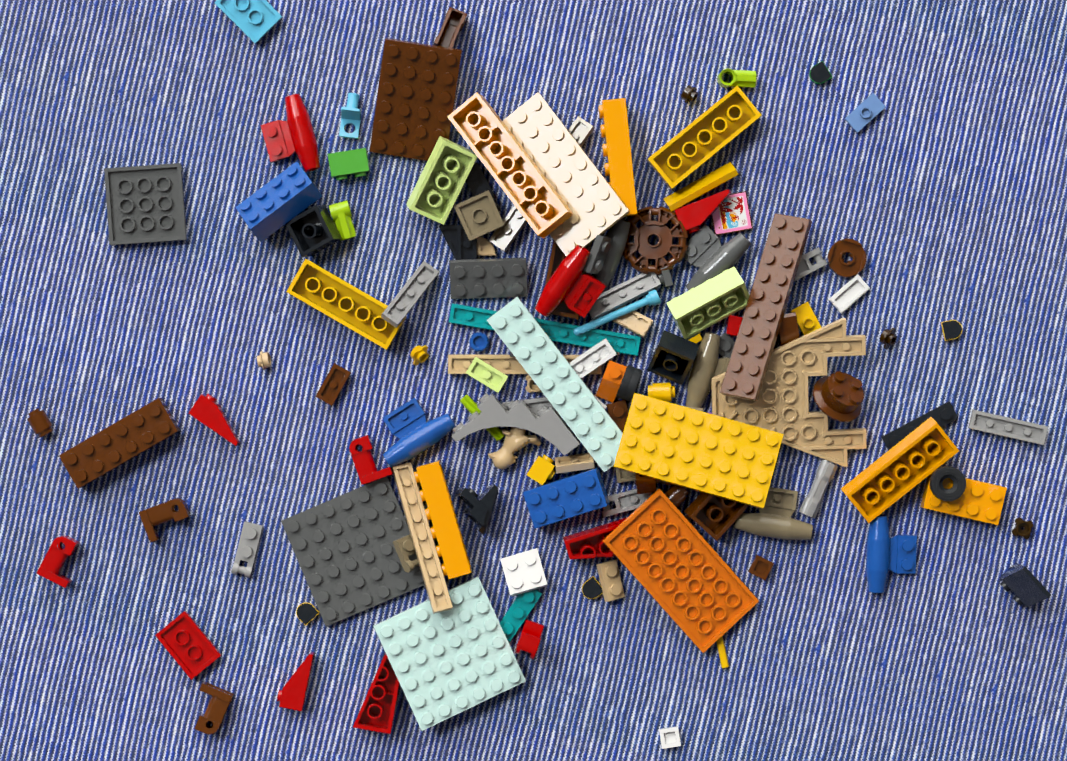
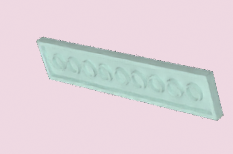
[487,296,623,472]

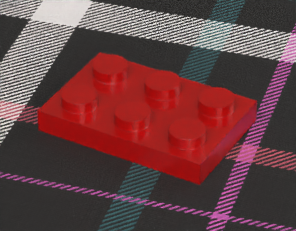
[155,610,221,680]

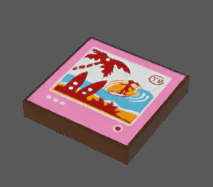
[711,191,753,235]

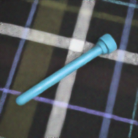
[573,289,661,336]

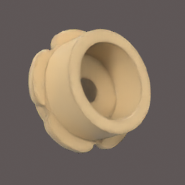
[257,351,271,370]

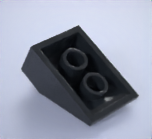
[999,562,1051,608]

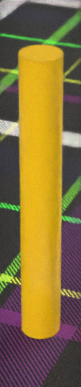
[716,636,729,668]

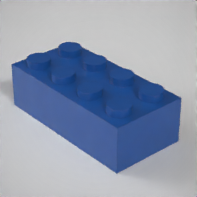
[235,161,322,242]
[523,467,610,529]

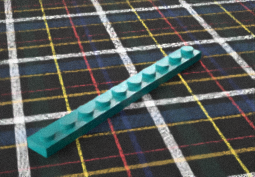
[449,303,641,356]

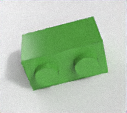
[328,148,370,181]

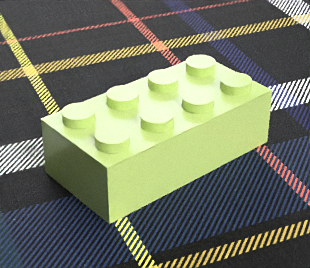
[406,136,477,225]
[666,267,749,339]

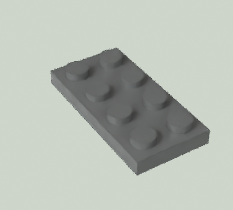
[449,258,528,299]

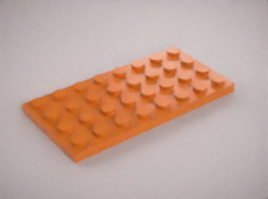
[603,489,759,653]

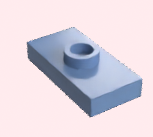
[844,93,886,133]

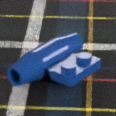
[383,398,455,467]
[866,515,917,593]

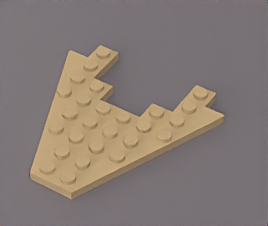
[711,318,867,467]

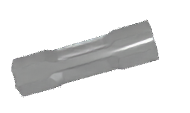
[799,459,838,519]

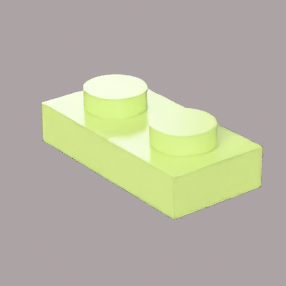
[466,356,508,393]

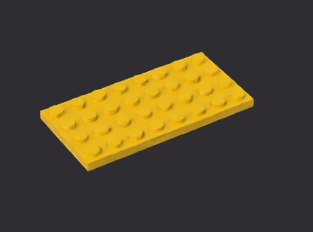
[614,393,784,509]

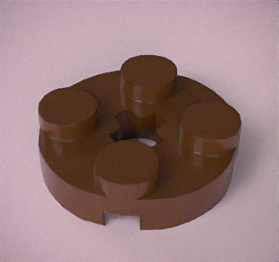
[827,238,866,277]

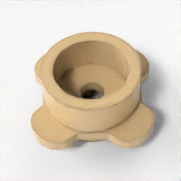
[525,374,542,393]

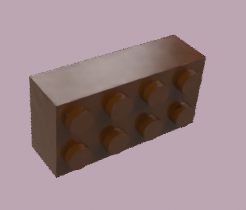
[684,492,749,541]

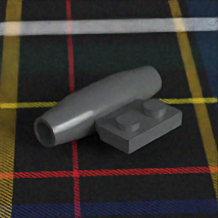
[583,219,631,293]
[684,224,751,290]

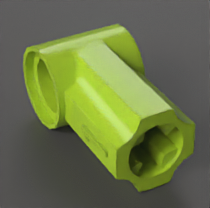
[717,68,757,88]
[329,200,356,241]

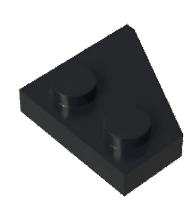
[439,225,477,260]

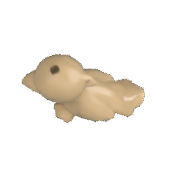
[488,427,542,469]

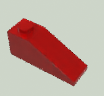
[675,189,732,234]
[188,394,240,446]
[277,652,314,711]

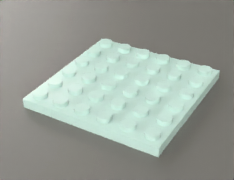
[373,576,526,731]

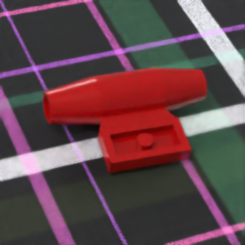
[260,94,320,172]
[535,245,606,318]

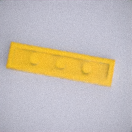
[664,162,738,212]

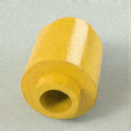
[648,382,675,402]

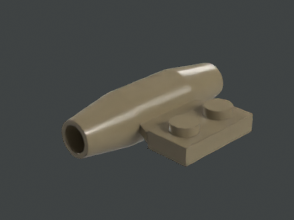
[686,332,730,408]
[734,487,813,540]

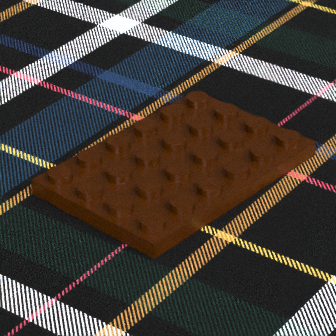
[369,38,462,161]

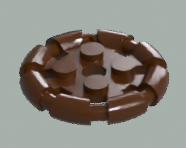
[623,206,688,275]

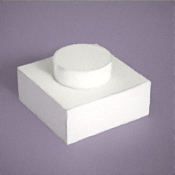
[659,726,681,749]

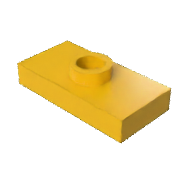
[791,302,822,335]

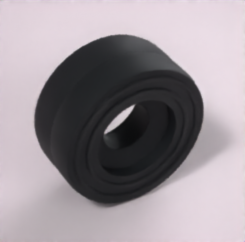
[616,365,642,402]
[930,466,966,501]

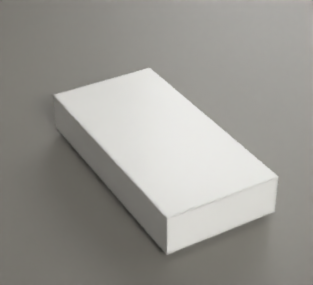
[828,274,870,314]

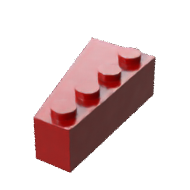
[563,517,627,559]
[353,653,400,734]

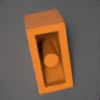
[596,360,627,402]

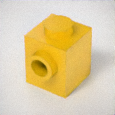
[526,454,556,485]

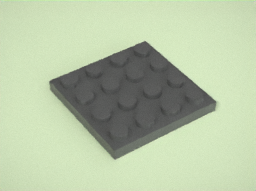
[104,163,187,245]

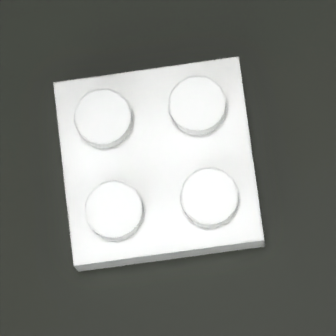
[500,548,548,596]

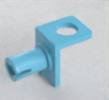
[339,93,361,139]

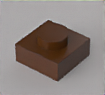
[748,554,774,580]

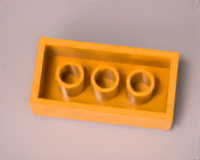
[920,472,1007,525]

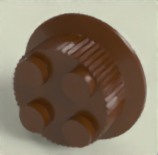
[813,371,864,422]

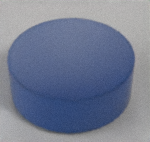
[469,332,489,351]

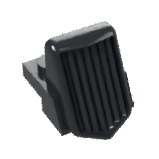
[455,484,498,535]

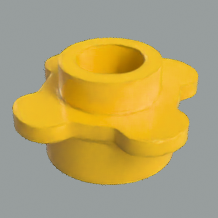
[410,345,429,366]

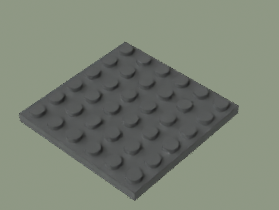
[281,476,425,626]

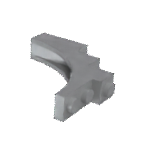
[452,393,580,456]

